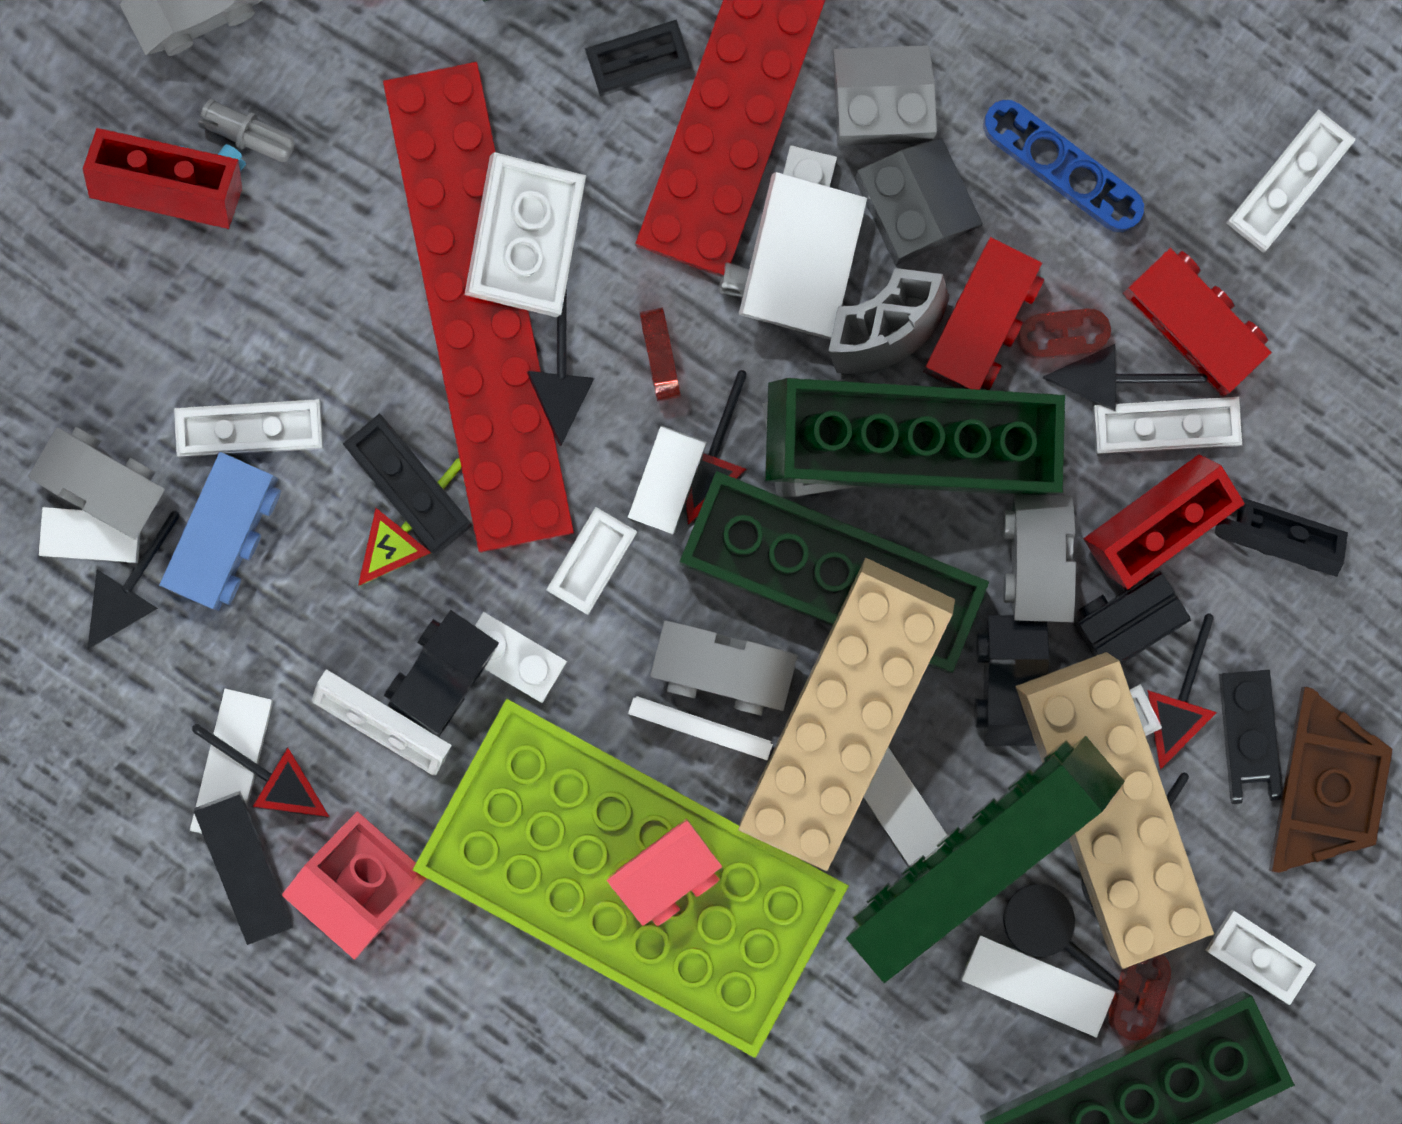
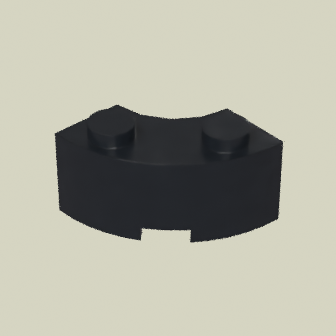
[384,610,499,737]
[974,615,1049,746]

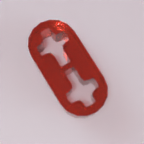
[639,307,681,402]
[1018,308,1111,359]
[1108,954,1172,1041]

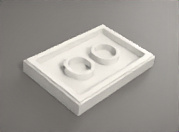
[464,152,586,317]
[739,172,867,340]

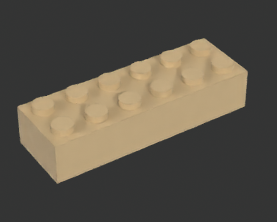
[738,558,955,871]
[1015,652,1214,969]

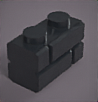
[1073,571,1191,664]

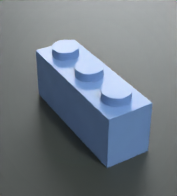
[159,452,281,611]

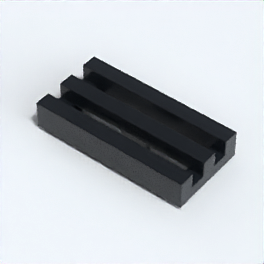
[585,19,691,97]

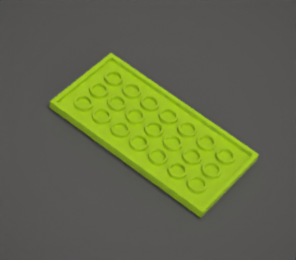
[413,698,849,1058]

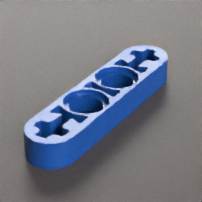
[983,100,1144,233]

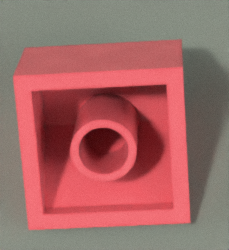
[282,811,427,960]
[606,818,722,927]

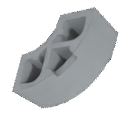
[120,0,262,56]
[828,268,949,374]
[28,427,165,540]
[1003,494,1076,622]
[650,620,798,716]

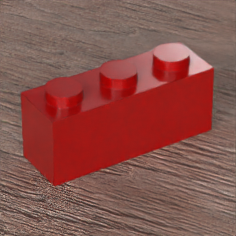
[82,128,242,229]
[923,237,1045,390]
[1122,247,1272,397]
[1083,454,1245,589]

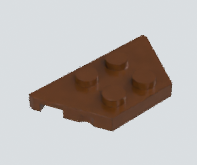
[1269,687,1393,873]

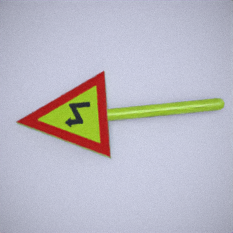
[358,458,461,586]

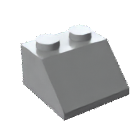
[833,45,937,146]

